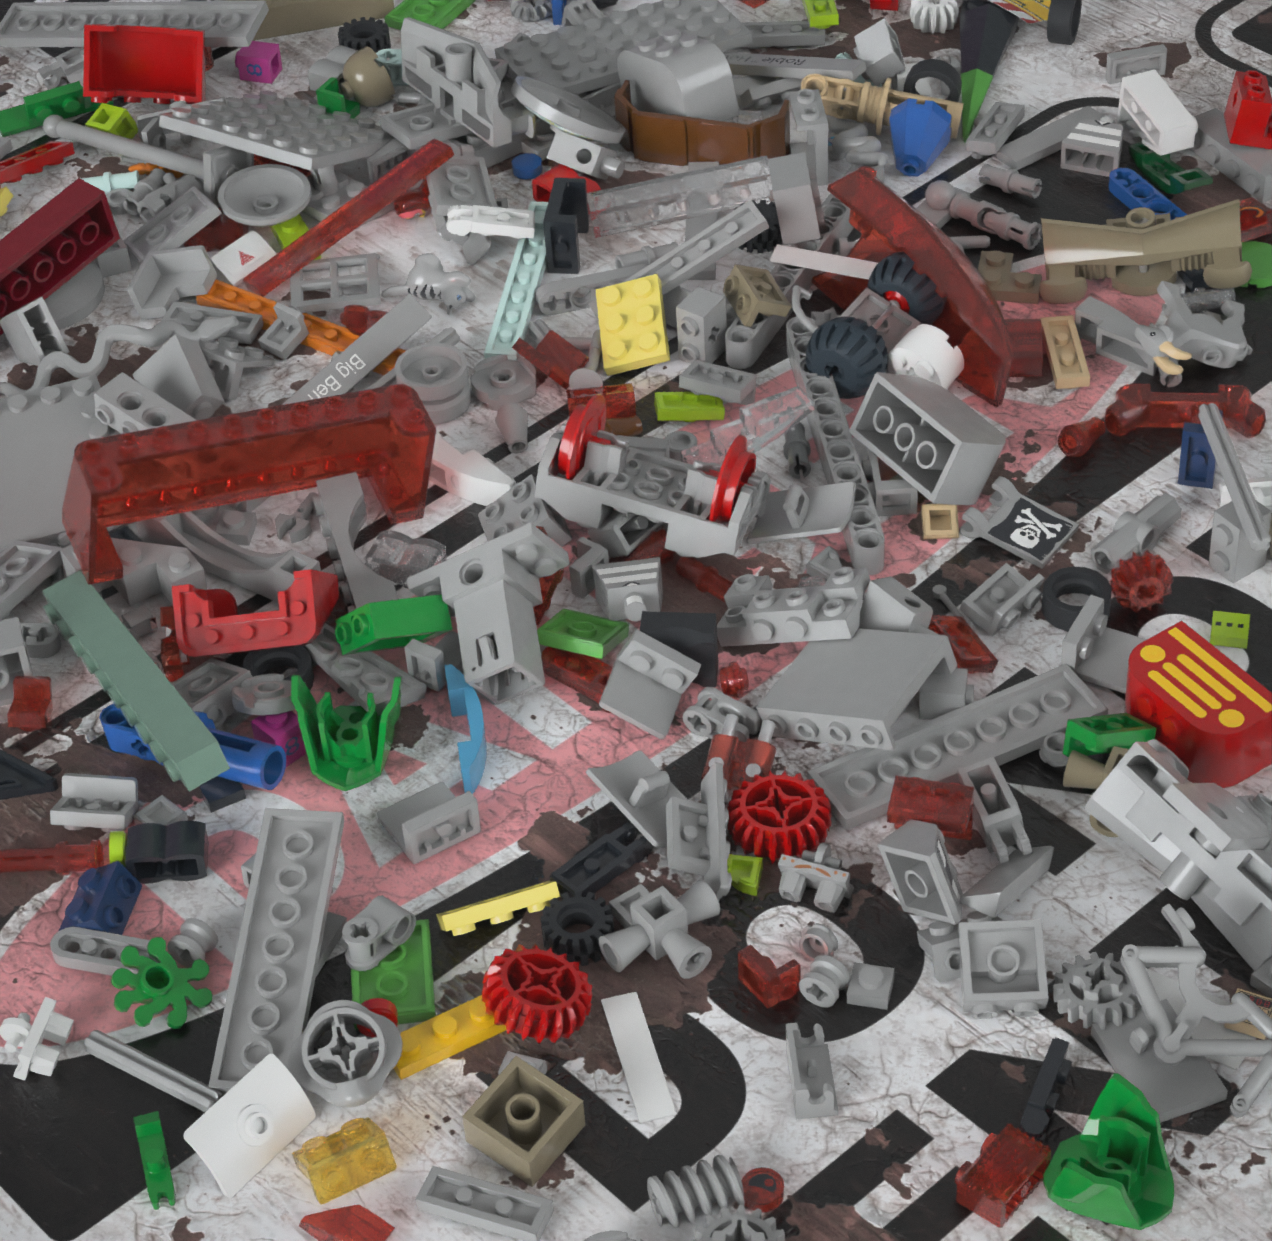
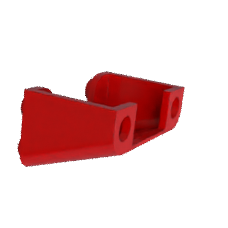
[83,24,206,104]

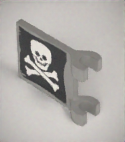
[960,476,1079,569]

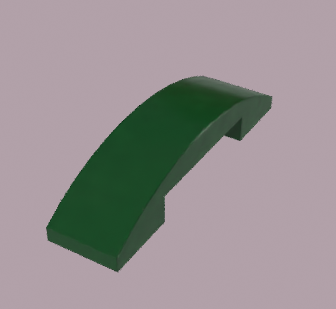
[1128,142,1213,194]

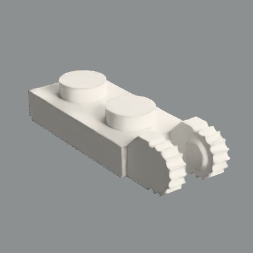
[446,205,535,239]

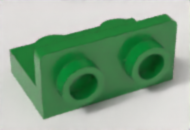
[1063,713,1157,757]

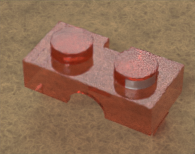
[149,606,191,682]

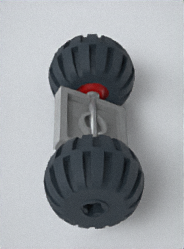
[806,251,947,399]

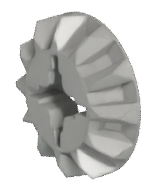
[510,0,552,21]

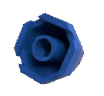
[889,99,952,177]

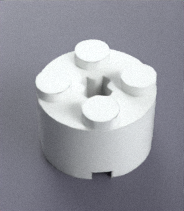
[887,324,964,389]

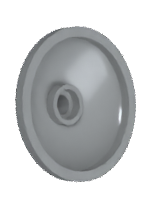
[218,164,311,227]

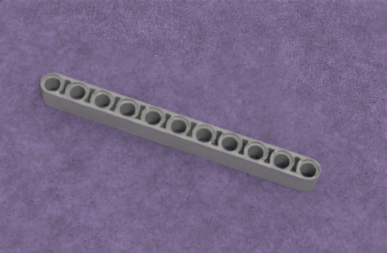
[725,164,884,369]
[786,316,885,575]

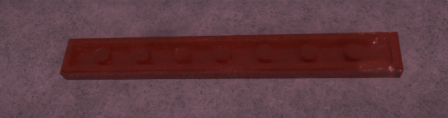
[242,138,454,297]

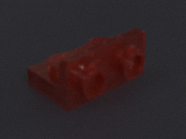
[566,383,636,418]
[928,615,999,674]

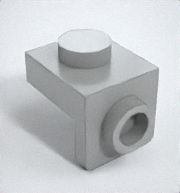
[258,302,309,360]

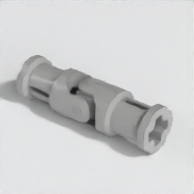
[949,191,1042,250]

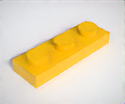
[393,995,507,1080]

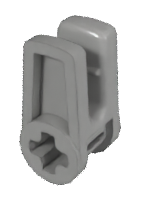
[683,687,762,751]

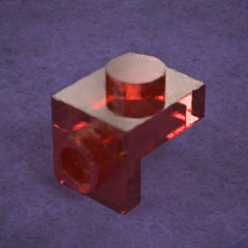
[7,676,53,731]

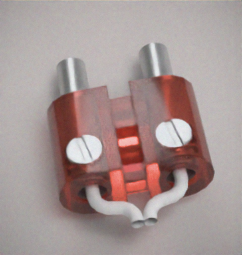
[701,714,776,803]

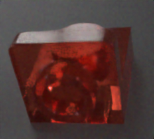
[738,945,801,1008]

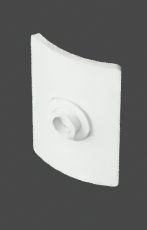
[183,1054,316,1198]

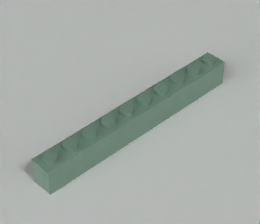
[42,570,230,792]

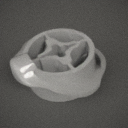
[288,1000,403,1107]

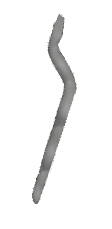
[826,89,889,167]
[0,315,239,397]

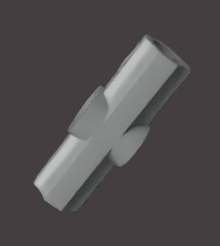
[1091,493,1182,574]

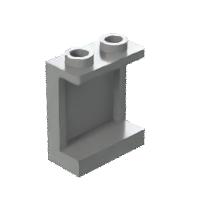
[789,89,829,186]

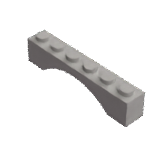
[312,472,399,613]
[133,491,321,603]

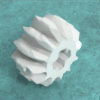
[910,0,959,34]

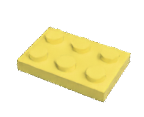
[595,274,670,376]

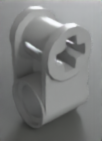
[342,895,416,971]

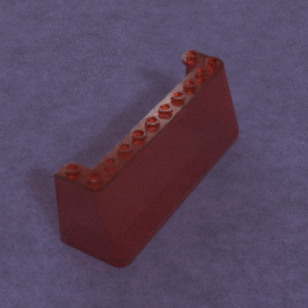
[62,384,436,585]

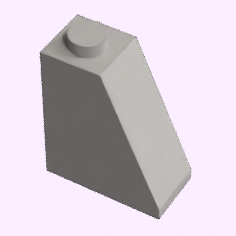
[132,334,225,422]

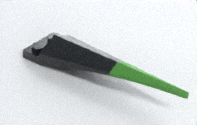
[960,0,1019,142]

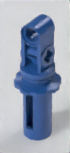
[99,704,286,790]

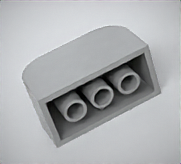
[617,29,740,121]
[849,372,1006,505]

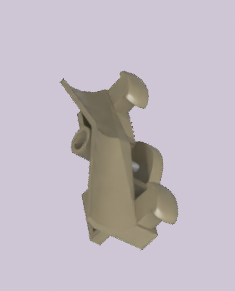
[1039,199,1252,304]

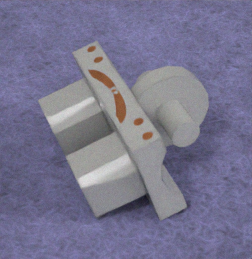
[778,843,854,913]

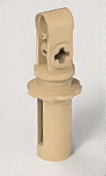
[801,74,964,139]

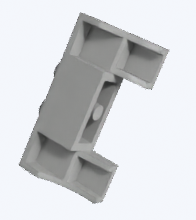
[717,567,871,647]

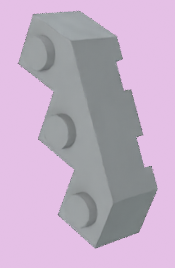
[60,535,208,606]

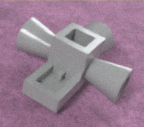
[599,880,720,979]

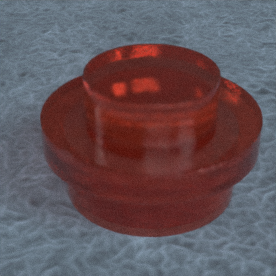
[720,662,749,699]

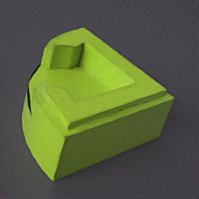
[727,854,763,896]

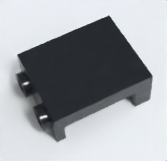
[543,178,589,274]

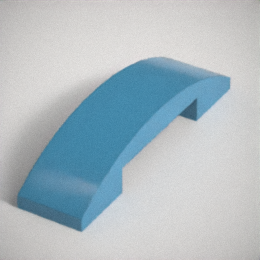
[444,664,487,794]

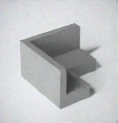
[127,245,218,320]

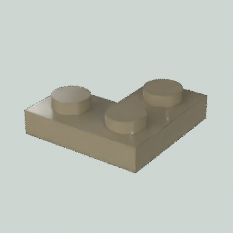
[975,251,1042,304]

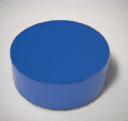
[512,153,542,180]

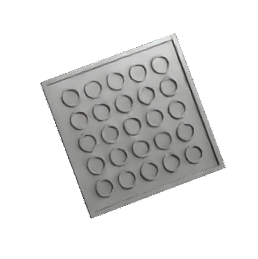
[159,91,394,170]

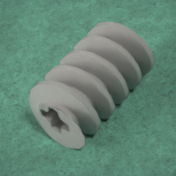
[647,1155,745,1228]

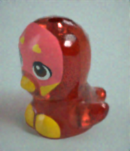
[393,174,431,219]

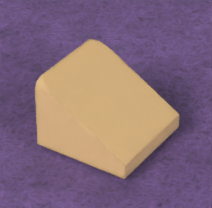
[921,504,959,540]

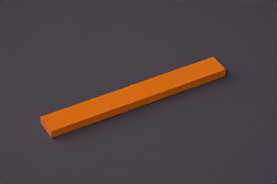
[196,279,406,375]

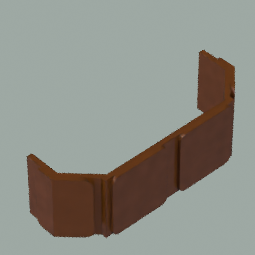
[614,80,790,174]

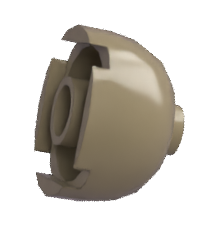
[341,46,395,107]

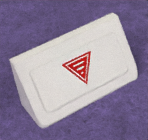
[210,230,278,287]

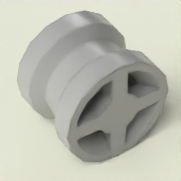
[167,918,219,968]
[799,955,850,1008]

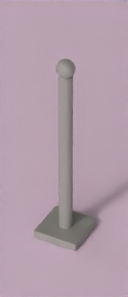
[43,115,254,211]

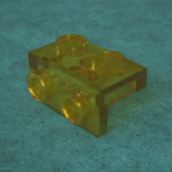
[291,1117,397,1204]

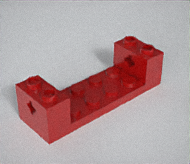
[1224,70,1272,150]

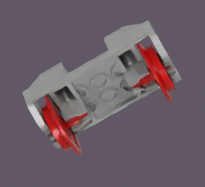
[534,394,771,558]

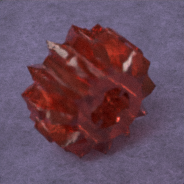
[1109,550,1174,613]

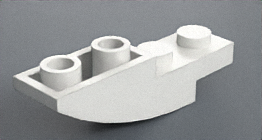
[412,423,516,506]

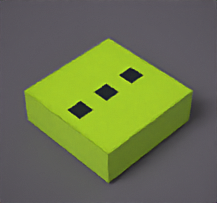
[1210,611,1250,649]

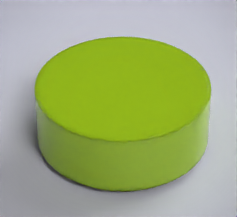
[109,831,127,868]

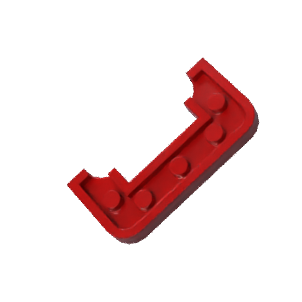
[172,569,339,657]

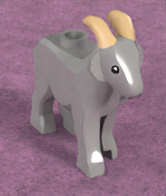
[1134,281,1252,375]

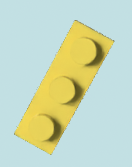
[436,881,560,936]

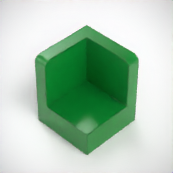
[316,77,361,119]

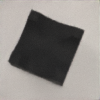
[640,611,718,687]

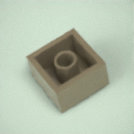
[462,1056,585,1187]

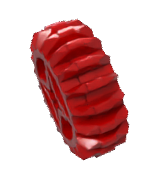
[727,770,832,864]
[481,944,592,1044]

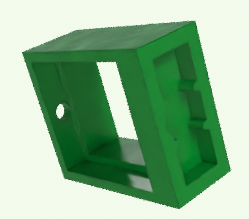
[335,594,453,655]

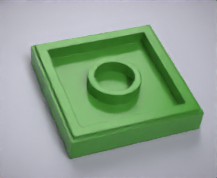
[537,608,629,659]

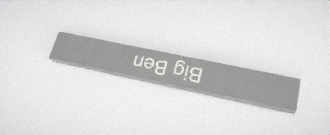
[236,294,432,465]

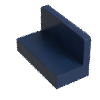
[1178,410,1223,489]

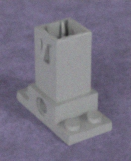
[407,522,570,705]

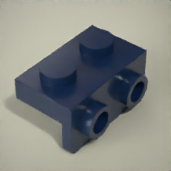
[59,861,142,935]

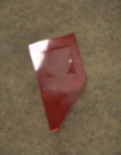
[299,1204,395,1241]

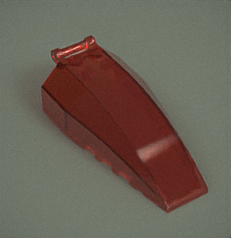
[811,166,1014,408]

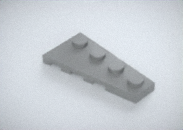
[302,623,427,716]

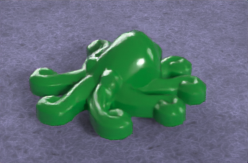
[111,937,213,1029]

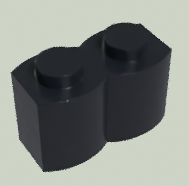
[125,821,209,884]

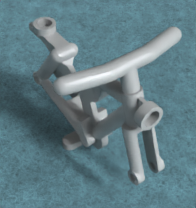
[1120,904,1272,1118]

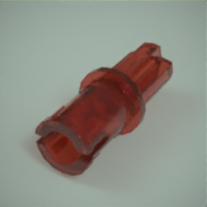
[676,557,733,603]

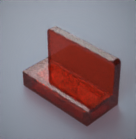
[512,330,589,390]

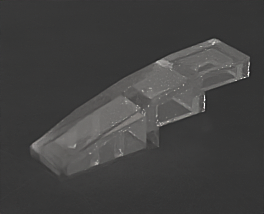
[681,386,815,465]

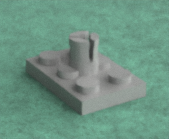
[301,165,380,226]

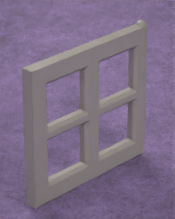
[287,253,381,313]

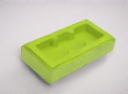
[654,392,725,422]

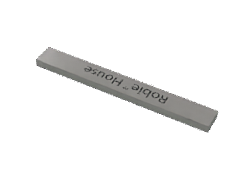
[722,52,866,81]

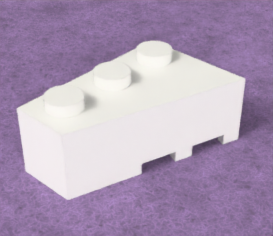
[1116,70,1198,156]

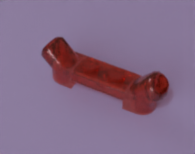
[1104,384,1266,439]

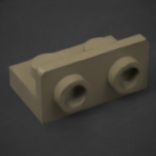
[723,264,791,327]

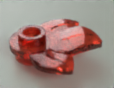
[340,305,388,336]

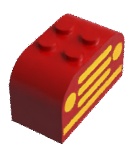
[1124,621,1272,788]

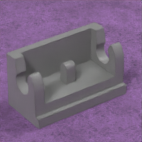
[786,1023,838,1119]

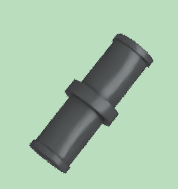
[783,421,811,479]

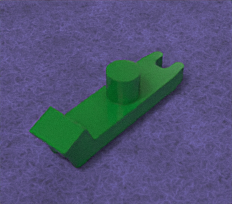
[133,1111,176,1210]

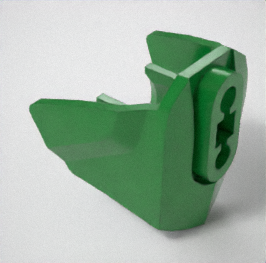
[291,675,402,791]
[1043,1073,1174,1230]

